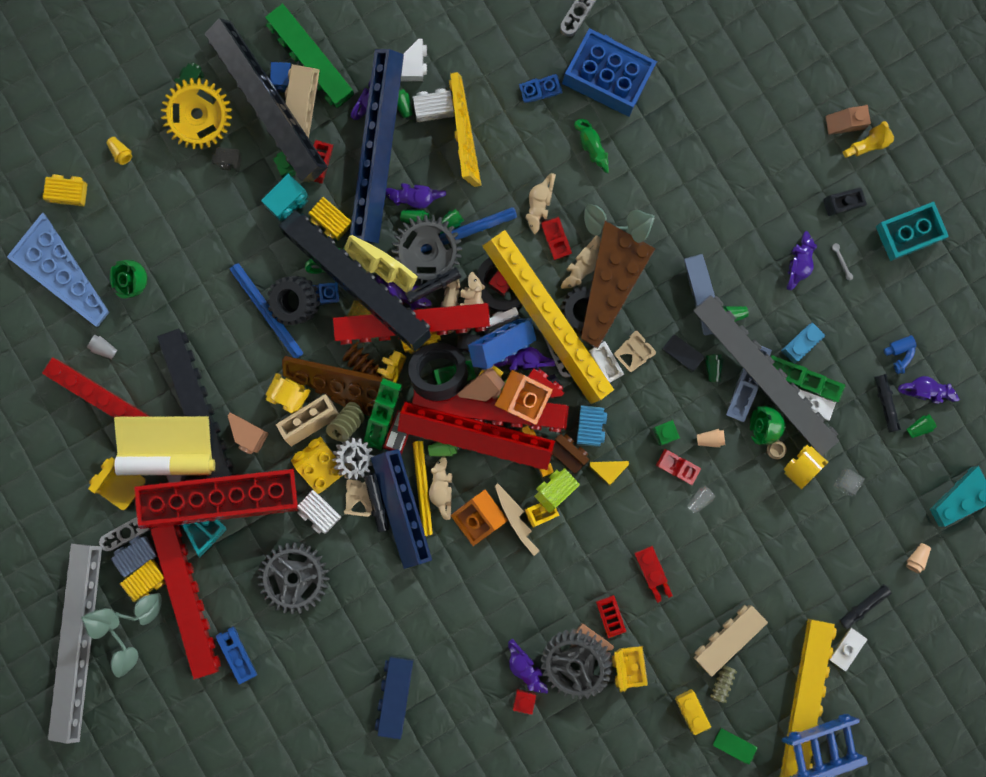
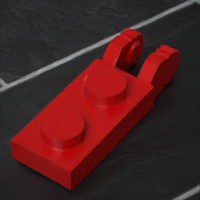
[634,546,672,603]

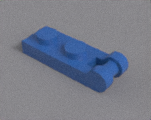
[216,626,258,684]

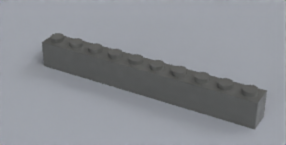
[693,295,839,456]

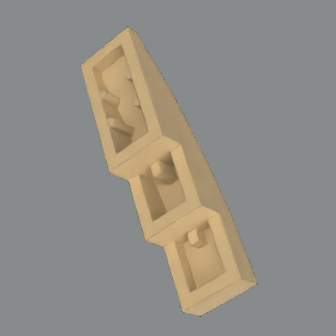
[495,484,539,556]

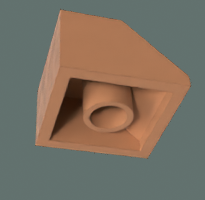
[228,413,269,455]

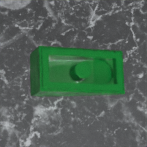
[712,728,758,765]

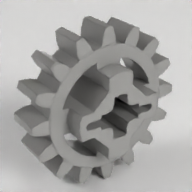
[332,438,374,480]

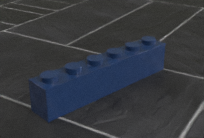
[371,449,432,569]

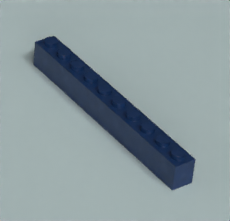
[350,49,404,244]

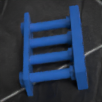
[782,714,868,777]

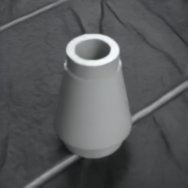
[87,335,117,360]

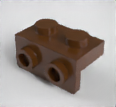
[552,434,589,474]

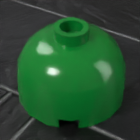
[109,260,147,298]
[750,406,786,445]

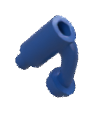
[883,335,916,374]

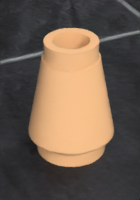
[697,429,725,448]
[906,543,931,574]

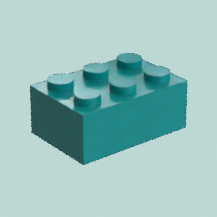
[876,202,949,261]

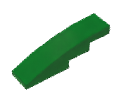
[771,355,846,403]
[363,378,401,450]

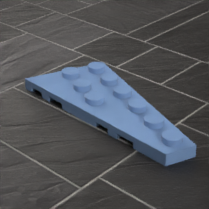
[7,213,110,327]

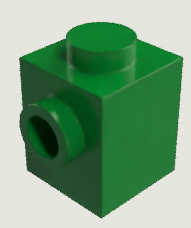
[273,151,296,178]

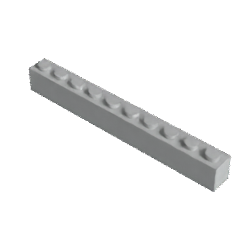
[48,544,102,743]

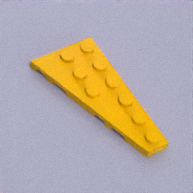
[449,72,482,187]

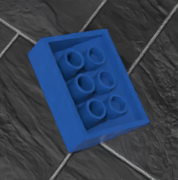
[562,28,657,117]

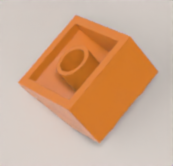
[495,370,553,425]
[451,489,508,546]

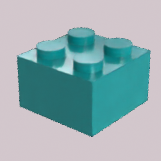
[261,174,309,222]

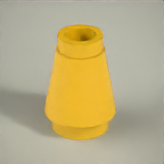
[106,137,132,165]

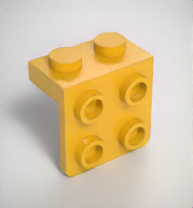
[291,436,343,494]
[88,457,146,510]
[612,646,648,692]

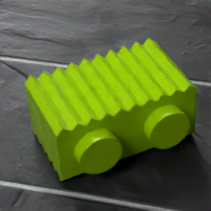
[534,468,580,513]

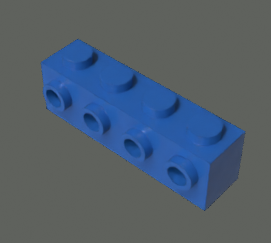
[468,318,536,370]

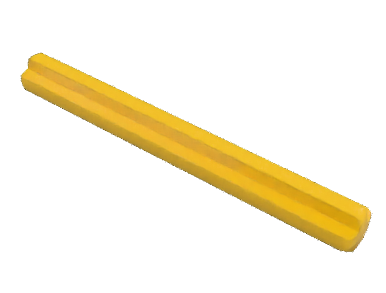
[413,441,433,536]

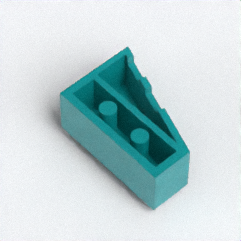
[930,466,986,527]
[182,520,227,558]

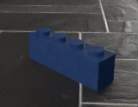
[375,656,414,739]

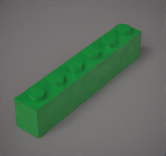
[265,3,354,108]

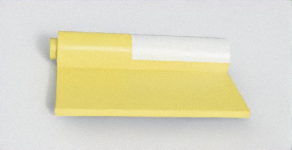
[114,417,215,475]

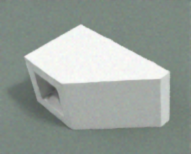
[401,39,427,81]

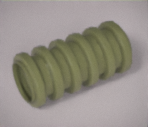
[710,665,737,703]

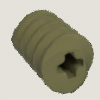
[326,402,365,442]

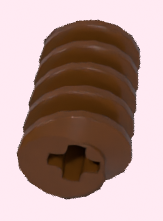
[342,342,381,376]

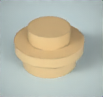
[767,440,786,459]

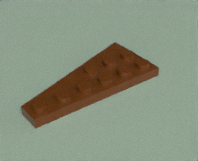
[581,221,655,349]
[282,356,393,430]

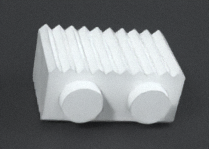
[413,88,454,122]
[297,490,342,534]

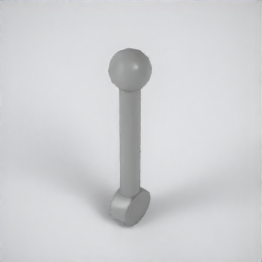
[832,244,853,280]

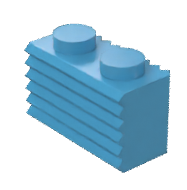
[781,323,825,363]
[576,405,607,447]

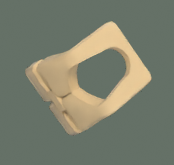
[614,331,656,372]
[344,479,372,517]

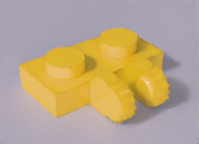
[377,350,407,383]

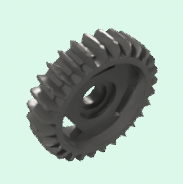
[391,214,462,285]
[257,542,330,614]
[541,628,613,700]

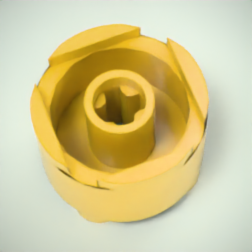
[266,373,310,413]
[783,445,829,490]

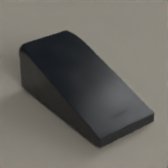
[823,187,867,217]
[662,334,705,373]

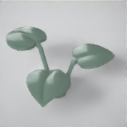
[584,204,655,242]
[81,592,161,678]

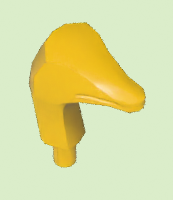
[843,121,894,158]

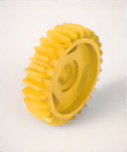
[161,78,232,149]

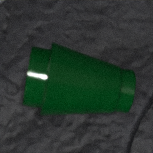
[705,354,724,382]

